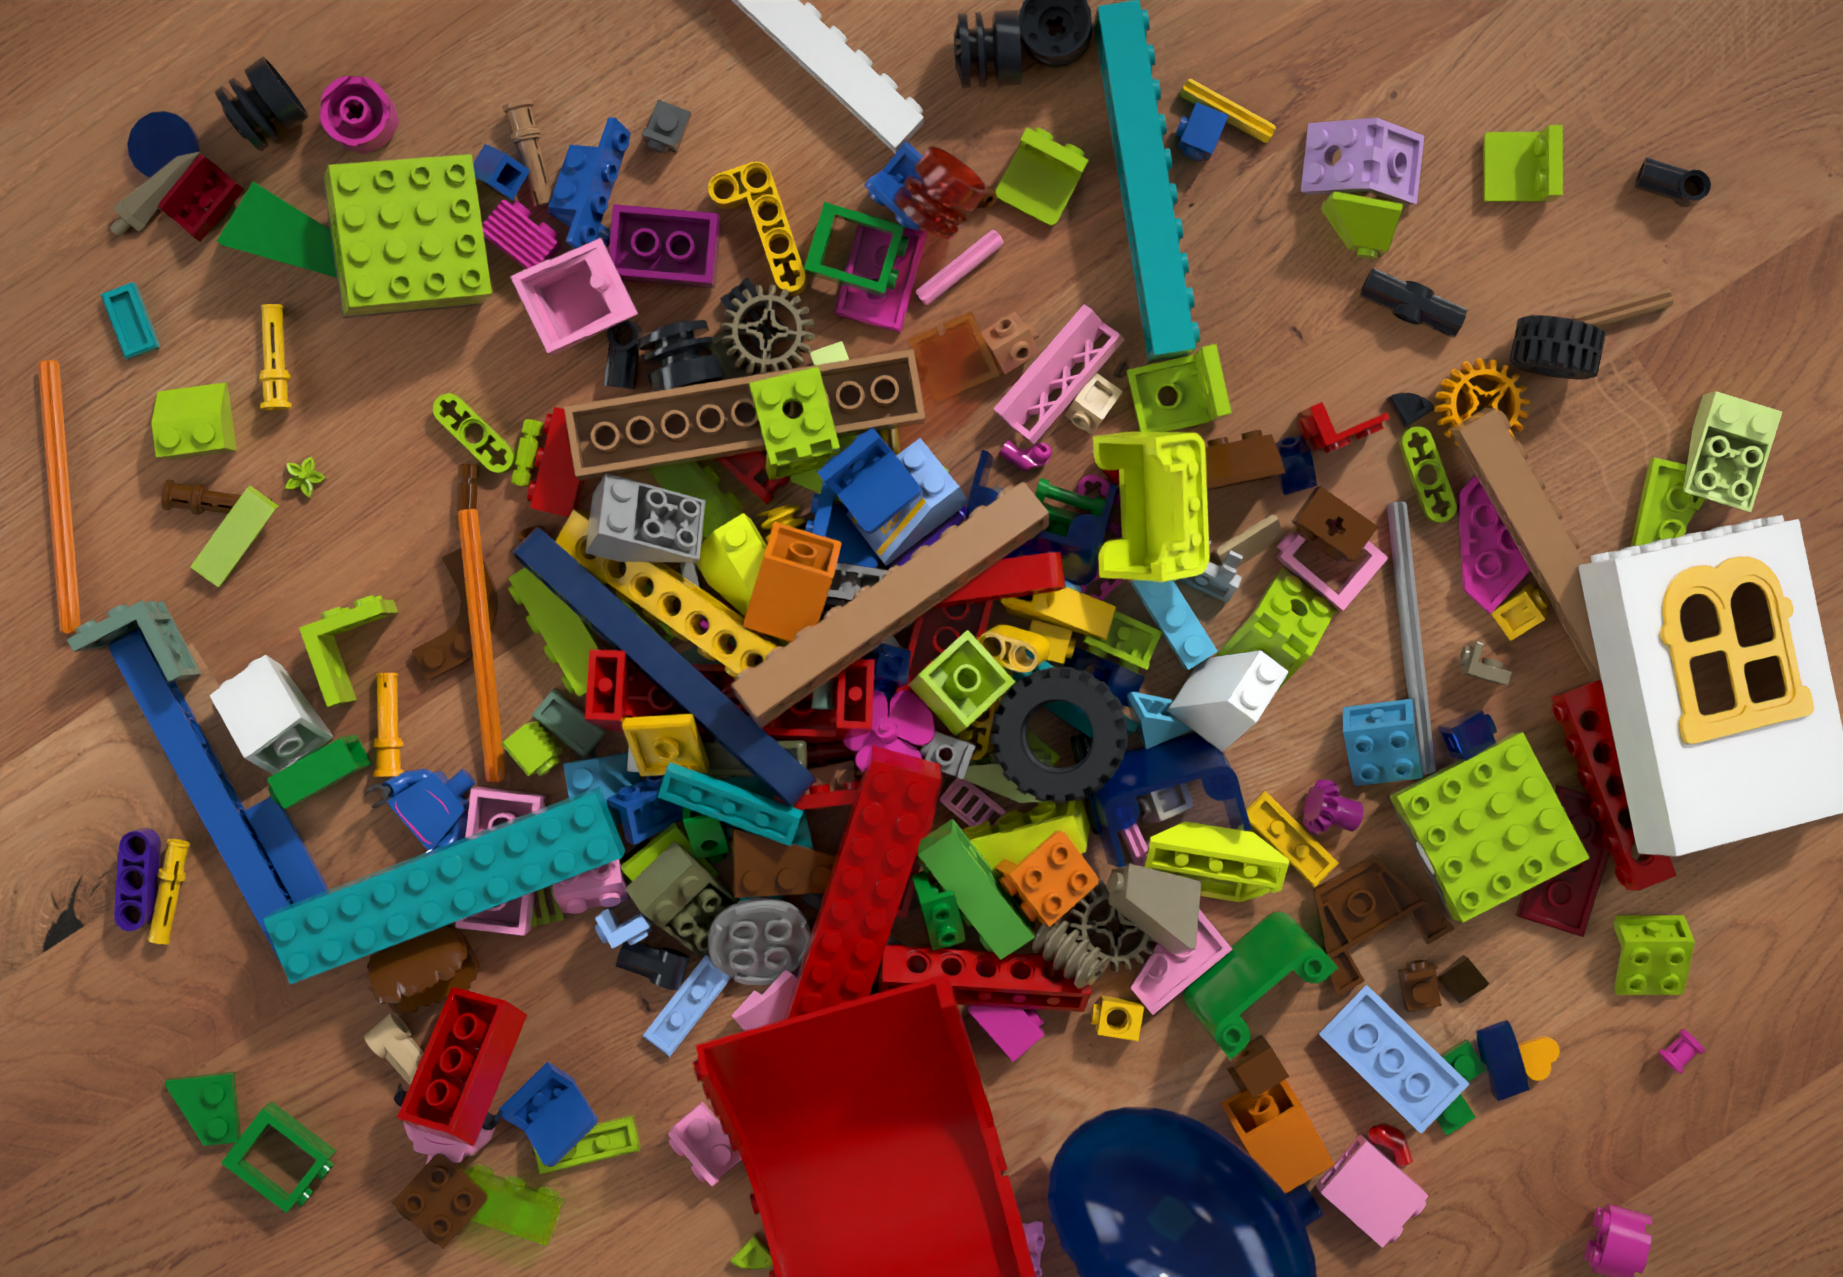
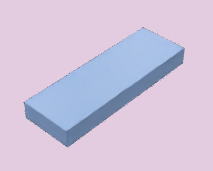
[643,954,732,1057]

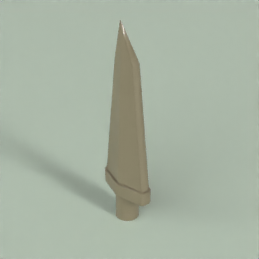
[110,151,201,237]

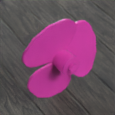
[843,690,935,772]

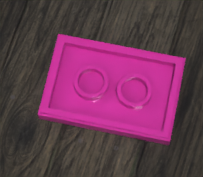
[834,223,928,333]

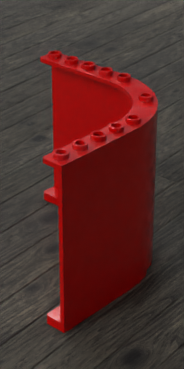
[693,974,1036,1277]

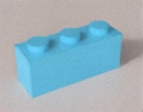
[1129,580,1218,670]

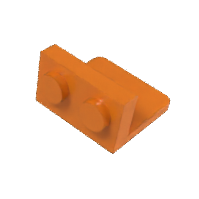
[994,830,1099,927]

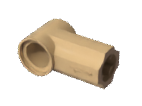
[364,1012,424,1085]

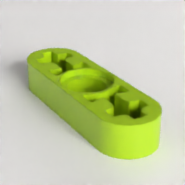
[433,393,516,474]
[1399,426,1457,523]

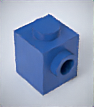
[1175,102,1229,161]
[473,144,530,200]

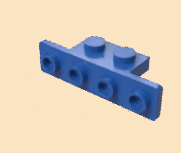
[548,117,631,249]

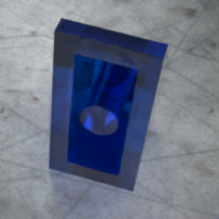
[1063,647,1145,707]
[1438,710,1497,760]

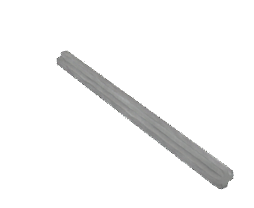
[1387,501,1436,775]

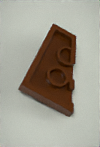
[732,826,836,898]

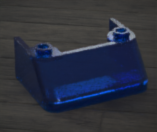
[965,450,1120,586]
[1089,732,1251,867]

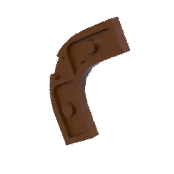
[412,548,498,681]

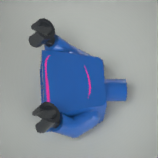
[364,768,476,852]

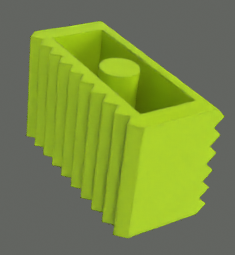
[501,721,562,776]

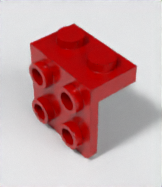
[1297,402,1390,454]

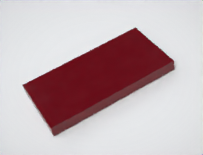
[1515,785,1623,937]

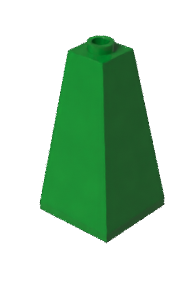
[216,182,337,278]

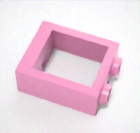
[1275,519,1388,611]

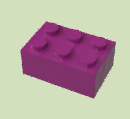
[609,204,721,289]

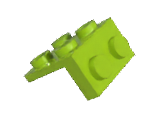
[996,127,1088,226]

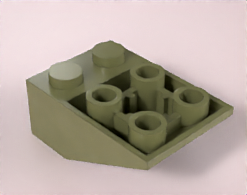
[625,841,740,958]

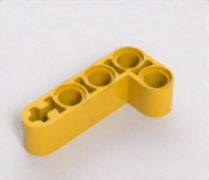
[708,161,807,296]
[959,624,1050,760]

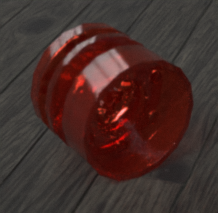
[894,146,988,240]

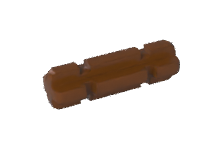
[455,464,478,531]

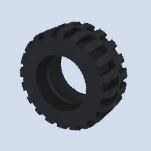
[991,667,1128,804]

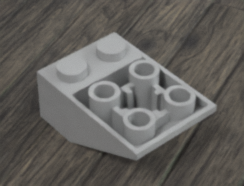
[585,473,706,562]

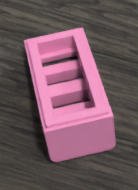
[939,777,1007,827]

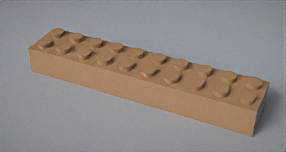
[564,349,926,481]

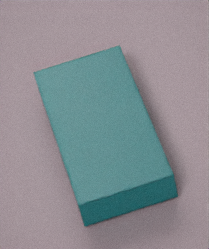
[100,282,161,360]

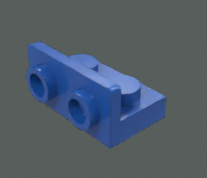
[608,775,683,845]

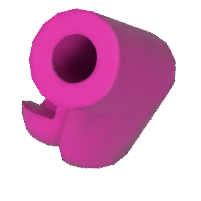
[999,440,1052,471]

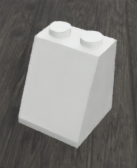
[1167,650,1289,752]
[209,655,334,775]

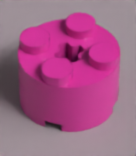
[319,76,399,154]
[1584,1204,1652,1277]

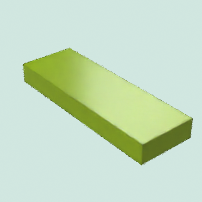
[190,486,279,588]
[533,1115,641,1174]

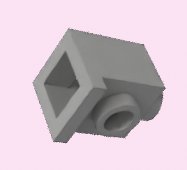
[920,731,975,779]

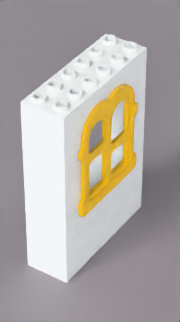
[1578,515,1843,856]

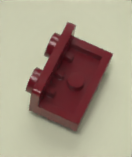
[157,154,244,242]

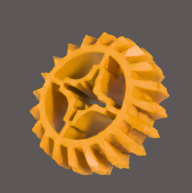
[1434,358,1530,446]

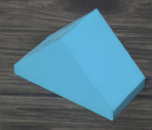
[1127,691,1192,749]

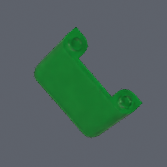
[1183,911,1338,1060]

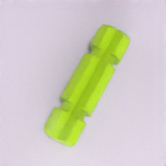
[511,419,543,487]

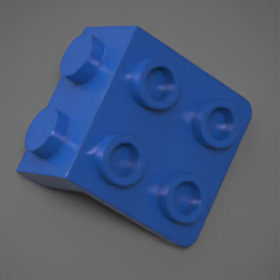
[864,142,959,230]
[817,427,922,534]
[805,481,879,569]
[498,1062,598,1167]

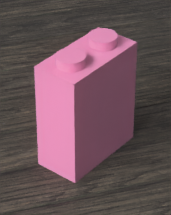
[1315,1134,1429,1248]

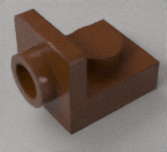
[1398,960,1442,1012]

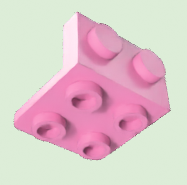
[552,859,630,914]

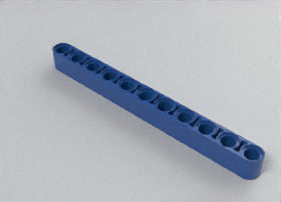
[109,627,293,965]

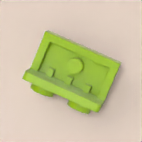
[1082,611,1162,673]

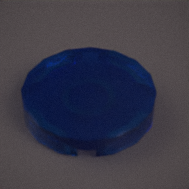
[127,111,200,178]

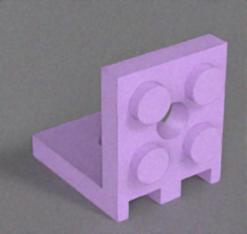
[1301,118,1424,205]

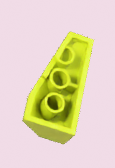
[696,513,790,647]

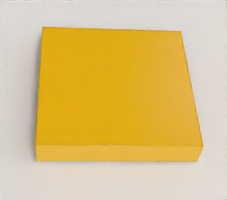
[622,714,710,776]

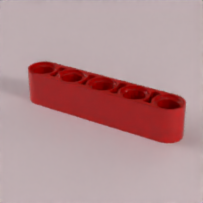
[931,552,1066,609]

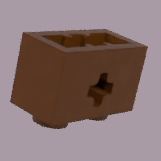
[1291,486,1379,563]
[1226,1035,1289,1099]

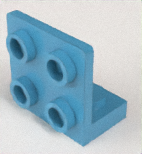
[1343,699,1423,786]

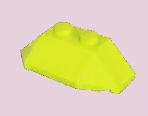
[1144,821,1289,902]

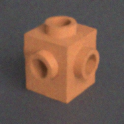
[980,311,1040,374]

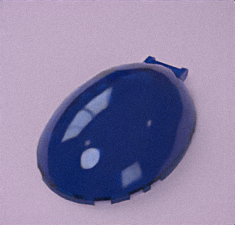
[1047,1107,1317,1277]

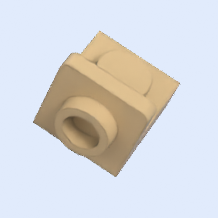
[1065,373,1123,434]

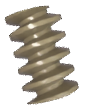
[1032,921,1111,988]

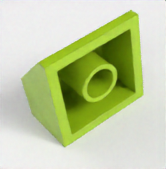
[151,382,237,460]
[908,630,1015,736]

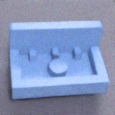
[594,907,654,949]

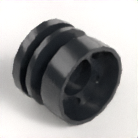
[1018,0,1092,68]
[954,10,1022,88]
[215,56,309,152]
[637,320,723,392]

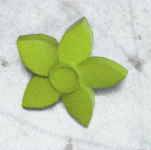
[285,456,327,498]

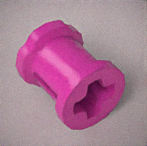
[1657,1028,1705,1075]

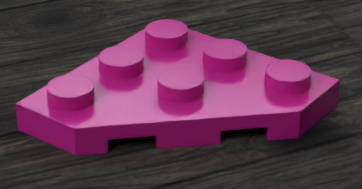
[1457,474,1530,614]

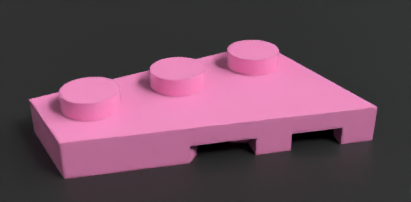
[1130,909,1232,1015]

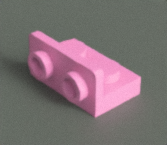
[668,1101,741,1187]

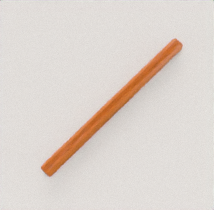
[38,360,81,634]
[458,509,506,782]

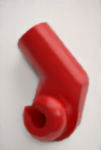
[1368,1123,1413,1166]

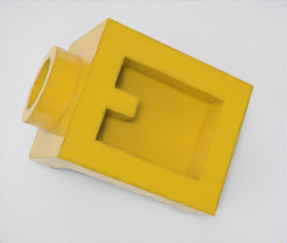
[1491,583,1550,641]

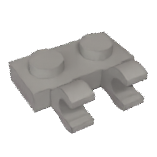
[1177,540,1243,603]

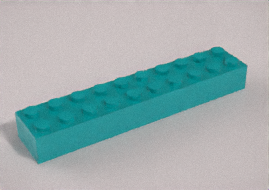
[1093,0,1200,363]
[263,786,625,984]

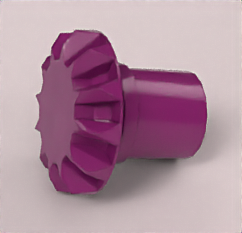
[1302,779,1364,834]

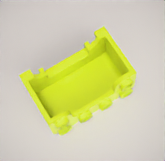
[1093,432,1209,582]

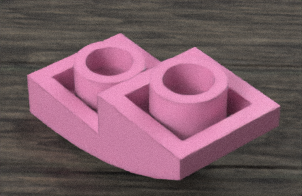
[731,970,796,1031]

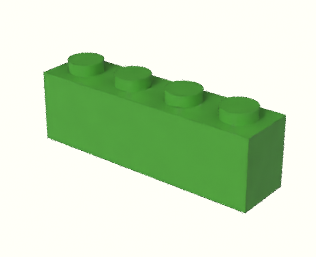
[917,819,1035,960]

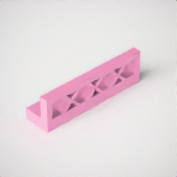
[994,304,1125,444]

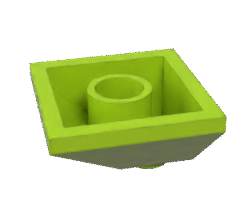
[1321,191,1403,260]

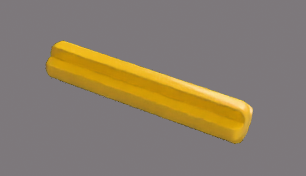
[1180,79,1276,143]

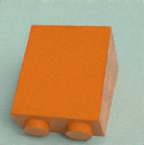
[742,522,842,643]
[1220,1079,1335,1199]

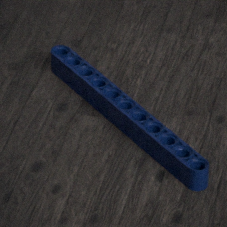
[512,527,816,807]

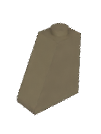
[1107,863,1201,955]

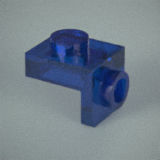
[1275,436,1317,495]

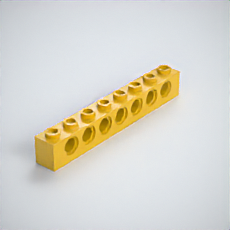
[555,510,785,678]

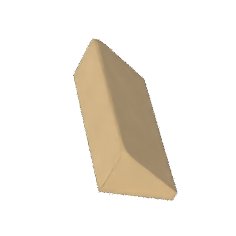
[1212,514,1283,566]

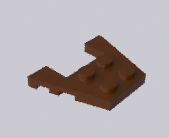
[1313,855,1454,996]

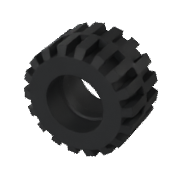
[1509,315,1606,380]

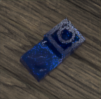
[1476,1020,1529,1101]

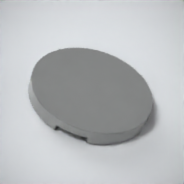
[708,897,812,985]

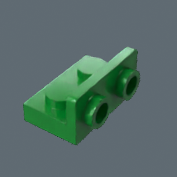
[912,871,966,951]

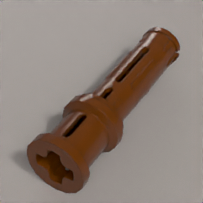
[161,479,272,515]

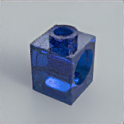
[861,643,911,694]

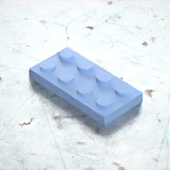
[1319,985,1469,1134]

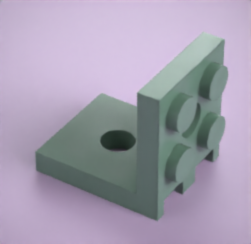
[67,600,202,682]

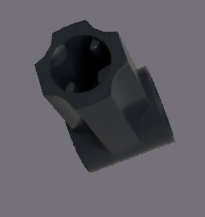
[1635,158,1711,207]
[604,320,644,389]
[615,941,690,991]

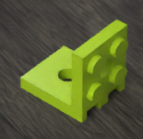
[1126,344,1232,432]
[749,366,840,481]
[1214,568,1337,692]
[299,595,398,707]

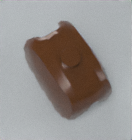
[366,924,479,1014]

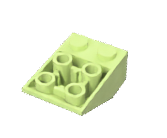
[1683,391,1782,512]

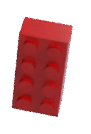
[397,987,528,1147]

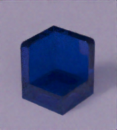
[1271,1183,1324,1233]

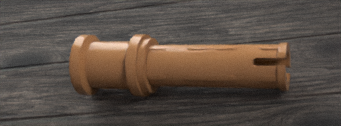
[502,99,552,208]

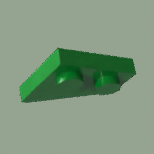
[165,1072,241,1146]

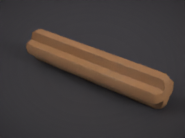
[1570,288,1673,327]

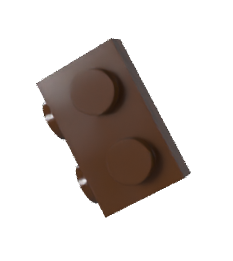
[392,1153,488,1249]

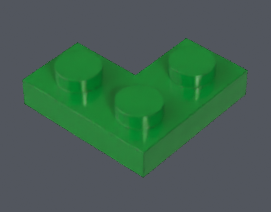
[1436,1039,1486,1136]

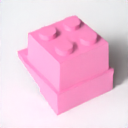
[511,238,638,355]

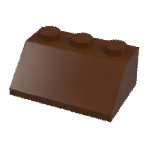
[1205,430,1285,491]

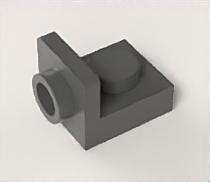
[641,100,692,154]

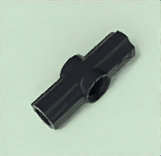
[1359,268,1468,338]

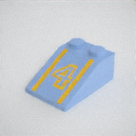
[846,438,969,566]

